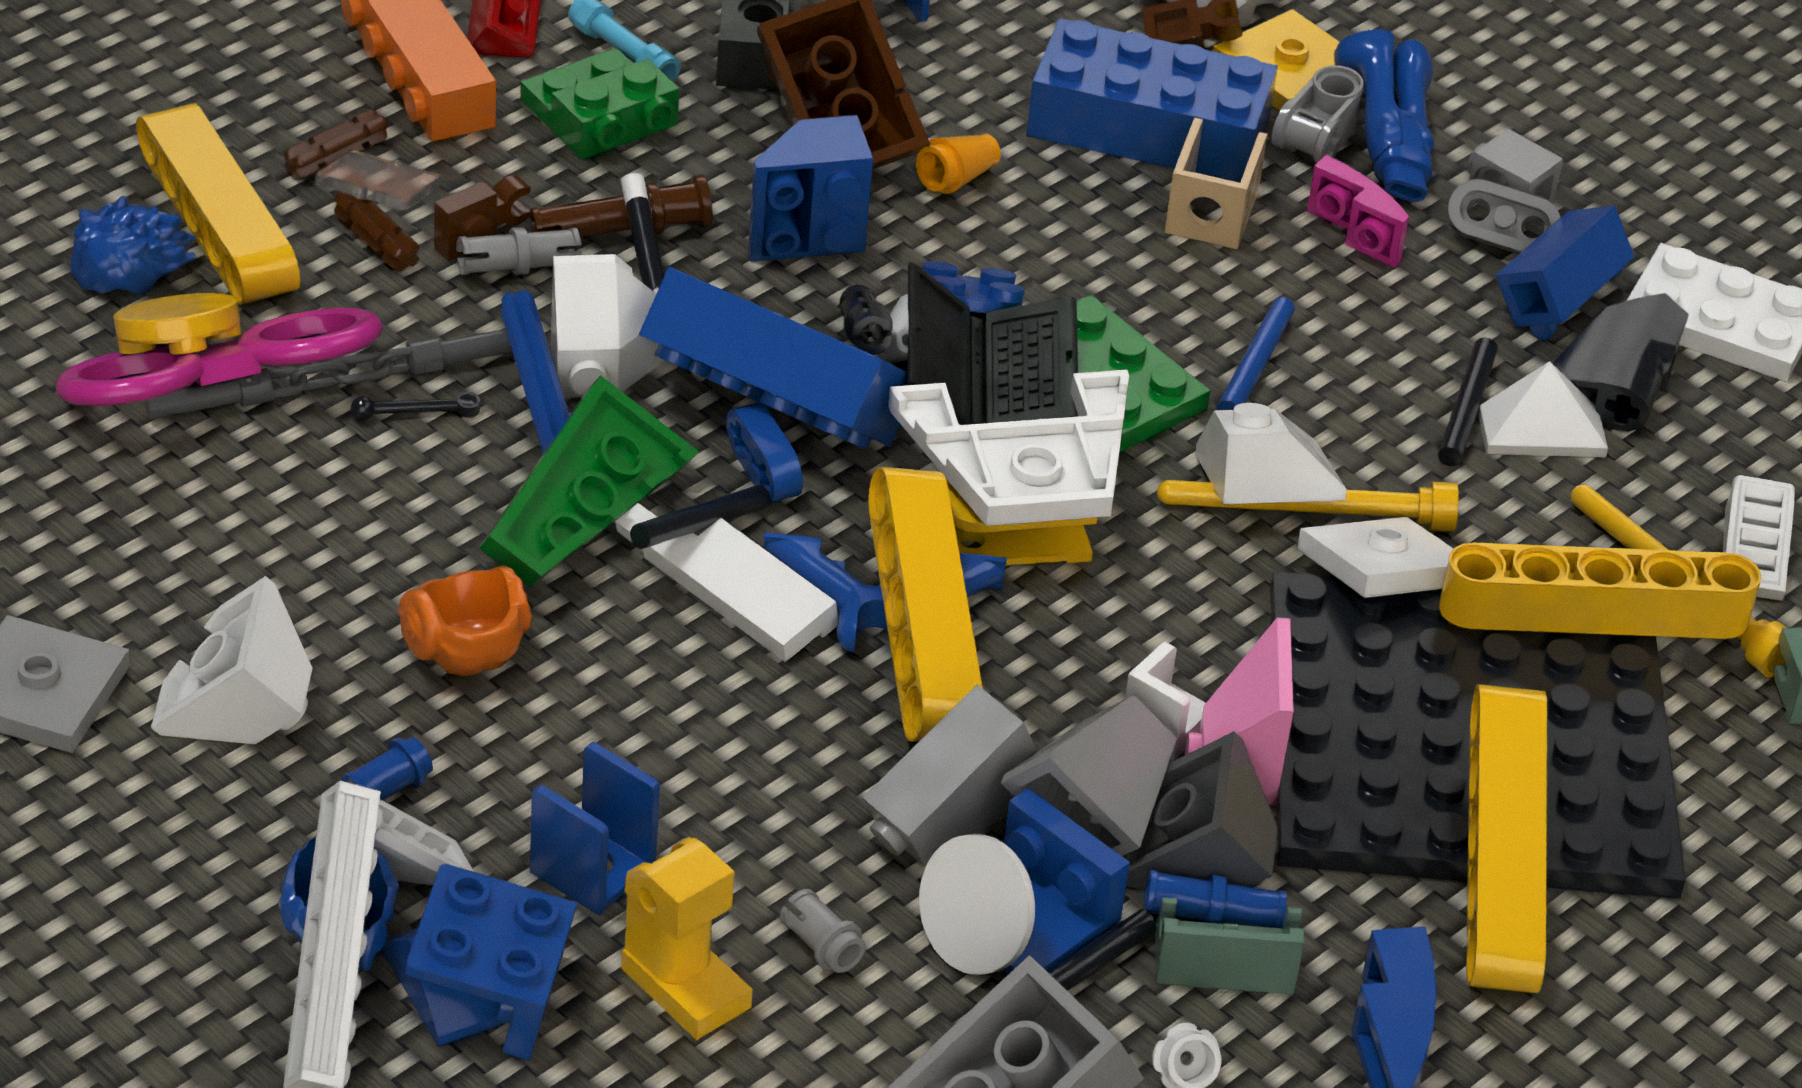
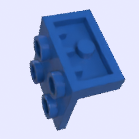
[1003,788,1130,974]
[405,864,578,1061]

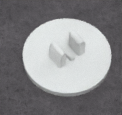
[919,834,1035,975]

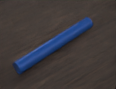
[1217,297,1295,410]

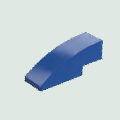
[1351,926,1437,1088]

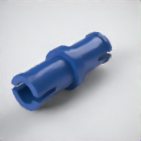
[1143,870,1287,928]

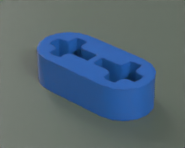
[726,402,803,503]

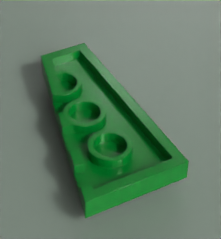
[479,375,699,588]

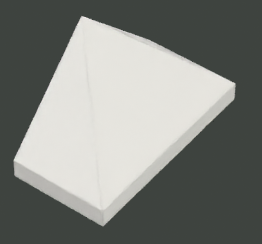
[1478,361,1608,458]
[374,800,474,885]

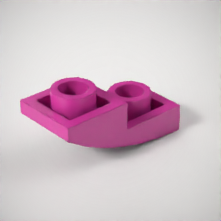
[1307,155,1409,268]

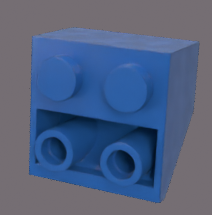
[748,115,873,262]

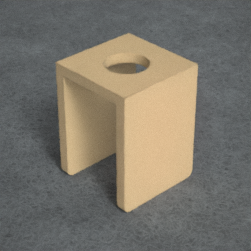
[1164,118,1268,249]

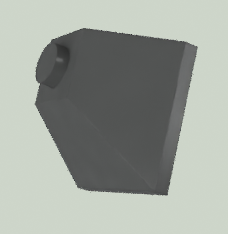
[1122,731,1278,890]

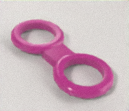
[56,308,383,406]

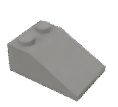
[887,955,1144,1088]

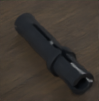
[839,285,893,355]

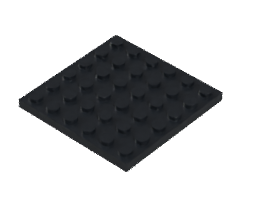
[1270,571,1685,899]

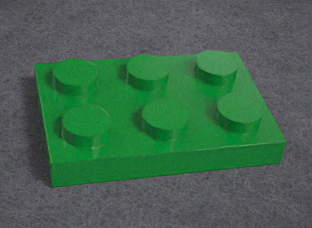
[1070,295,1210,453]

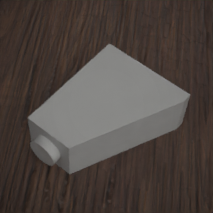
[862,685,1037,867]
[1001,695,1177,856]

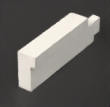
[615,503,838,662]

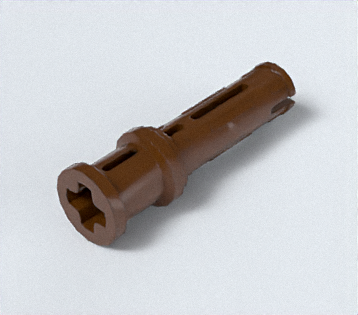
[530,174,713,238]

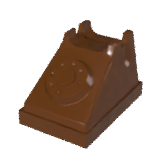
[756,0,930,170]

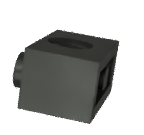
[716,0,801,90]

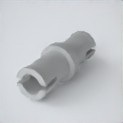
[456,227,582,275]

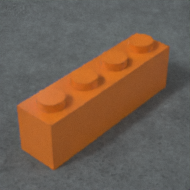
[341,0,496,142]

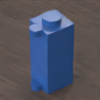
[1495,205,1634,341]

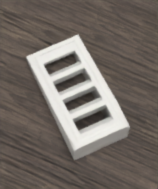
[1723,475,1795,601]

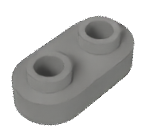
[1448,179,1561,254]

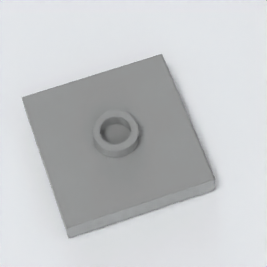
[0,615,130,753]

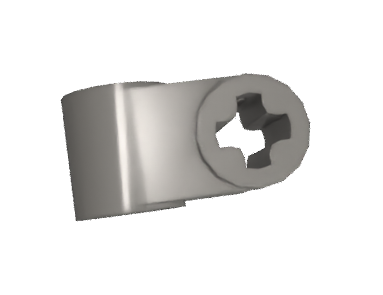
[1271,65,1364,164]

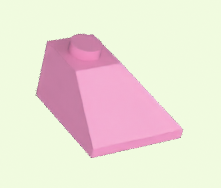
[1185,618,1293,806]

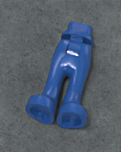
[1334,29,1434,202]

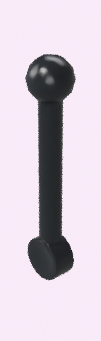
[350,392,481,421]

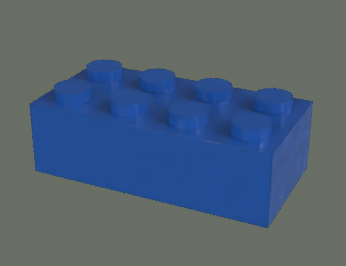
[1026,18,1278,183]
[639,267,908,450]

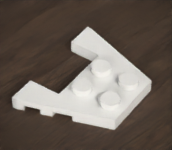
[888,370,1129,526]

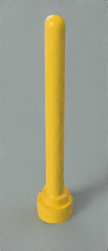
[1157,480,1459,533]
[1570,485,1787,678]

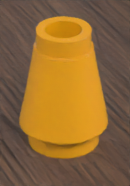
[916,134,1001,194]

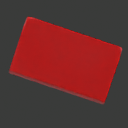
[467,0,541,58]

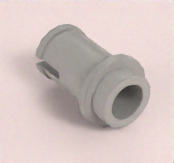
[780,889,866,973]

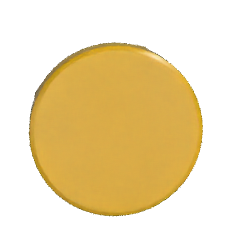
[113,293,241,355]

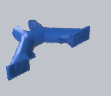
[763,532,1006,653]

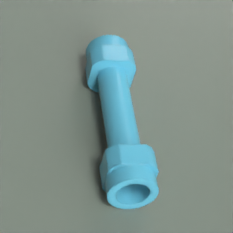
[568,0,680,82]

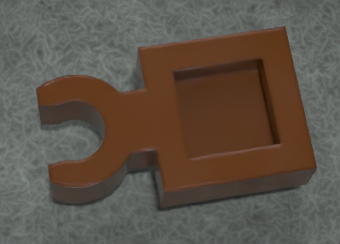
[1142,0,1243,50]
[434,175,531,261]

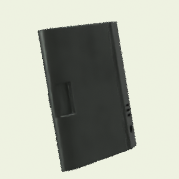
[907,262,1079,425]

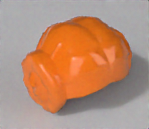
[398,565,532,677]

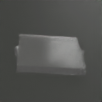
[315,149,442,210]

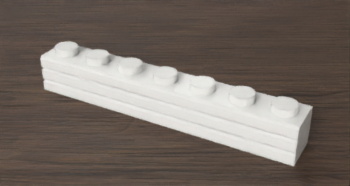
[283,781,383,1088]

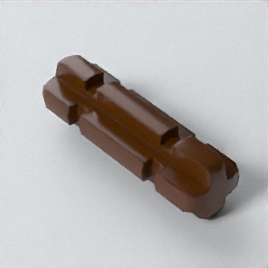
[284,110,388,180]
[334,186,419,272]

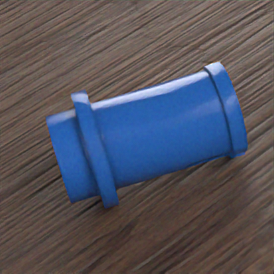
[341,737,433,801]

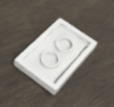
[1627,243,1802,382]

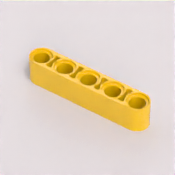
[136,103,300,305]
[868,467,983,742]
[1439,542,1761,639]
[1466,684,1547,993]

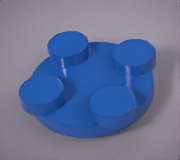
[922,261,1025,315]

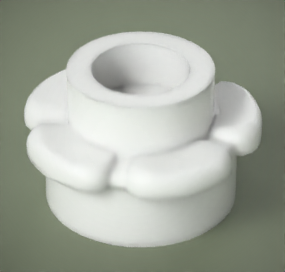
[1152,1022,1221,1088]

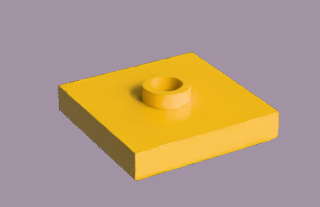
[1213,9,1340,111]

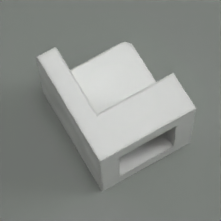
[1125,642,1206,761]

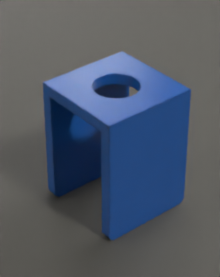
[530,742,660,916]

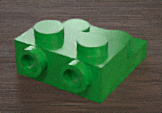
[520,48,680,160]

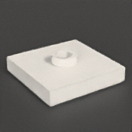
[1298,517,1453,598]

